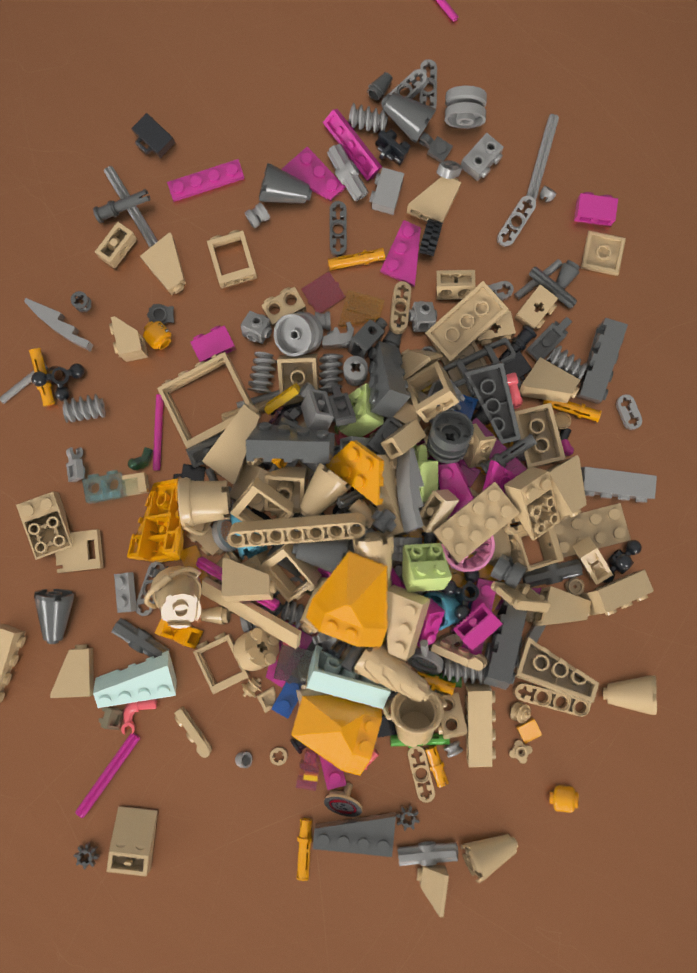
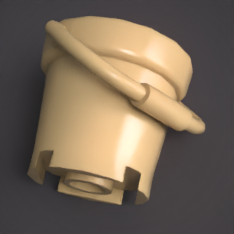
[177,477,231,536]
[144,565,202,629]
[383,688,447,747]

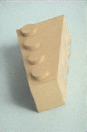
[464,678,496,767]

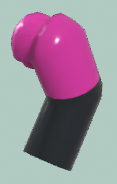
[559,428,574,456]

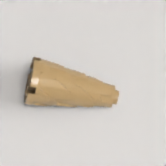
[353,531,394,588]
[353,643,432,702]

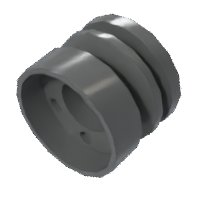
[426,410,474,464]

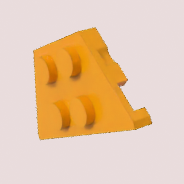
[325,440,384,505]

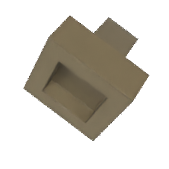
[99,707,123,730]

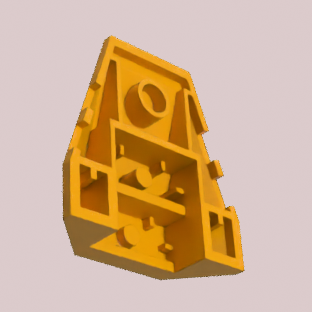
[127,479,184,562]
[306,551,388,647]
[291,695,382,776]

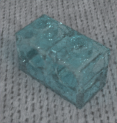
[82,470,128,504]

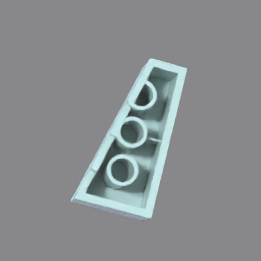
[307,645,391,709]
[93,650,177,708]

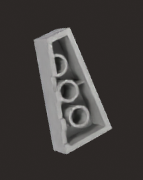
[581,467,657,503]

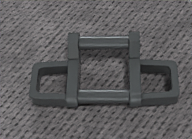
[443,338,516,397]

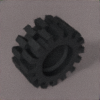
[419,219,443,256]

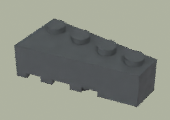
[576,318,628,404]
[368,341,411,419]
[246,422,335,463]
[483,600,527,690]
[313,812,396,857]

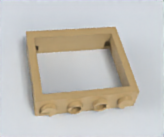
[157,352,253,448]

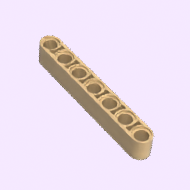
[227,513,366,548]

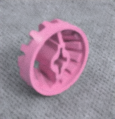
[441,536,495,572]

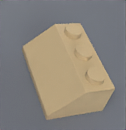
[515,403,566,469]

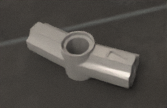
[327,144,369,201]
[397,841,459,866]

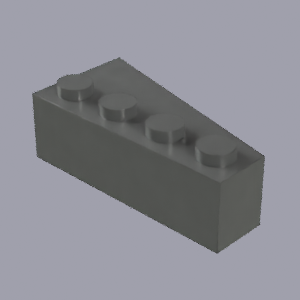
[463,361,521,444]

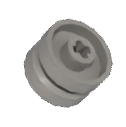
[445,86,487,128]
[274,312,323,357]

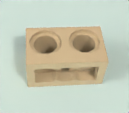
[437,270,475,300]
[261,286,307,328]
[572,536,613,585]
[437,693,467,740]

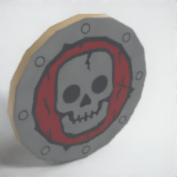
[324,783,363,817]

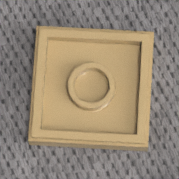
[580,230,626,276]

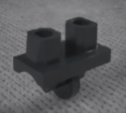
[375,129,410,166]

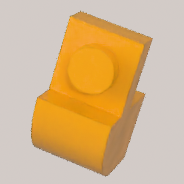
[155,618,203,649]

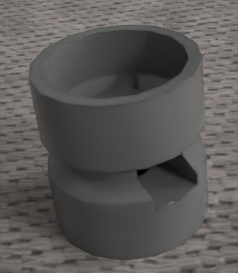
[490,554,527,590]

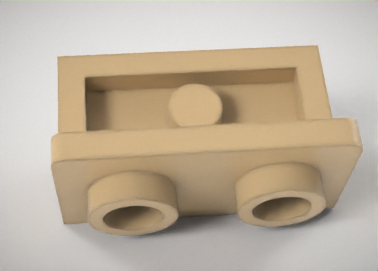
[463,424,497,468]

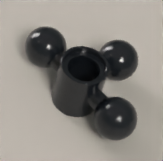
[31,363,85,401]
[602,540,642,583]
[442,570,479,621]

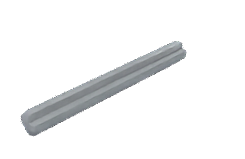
[526,114,559,203]
[104,166,158,247]

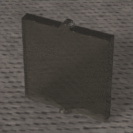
[274,645,313,685]

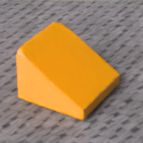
[515,717,542,744]

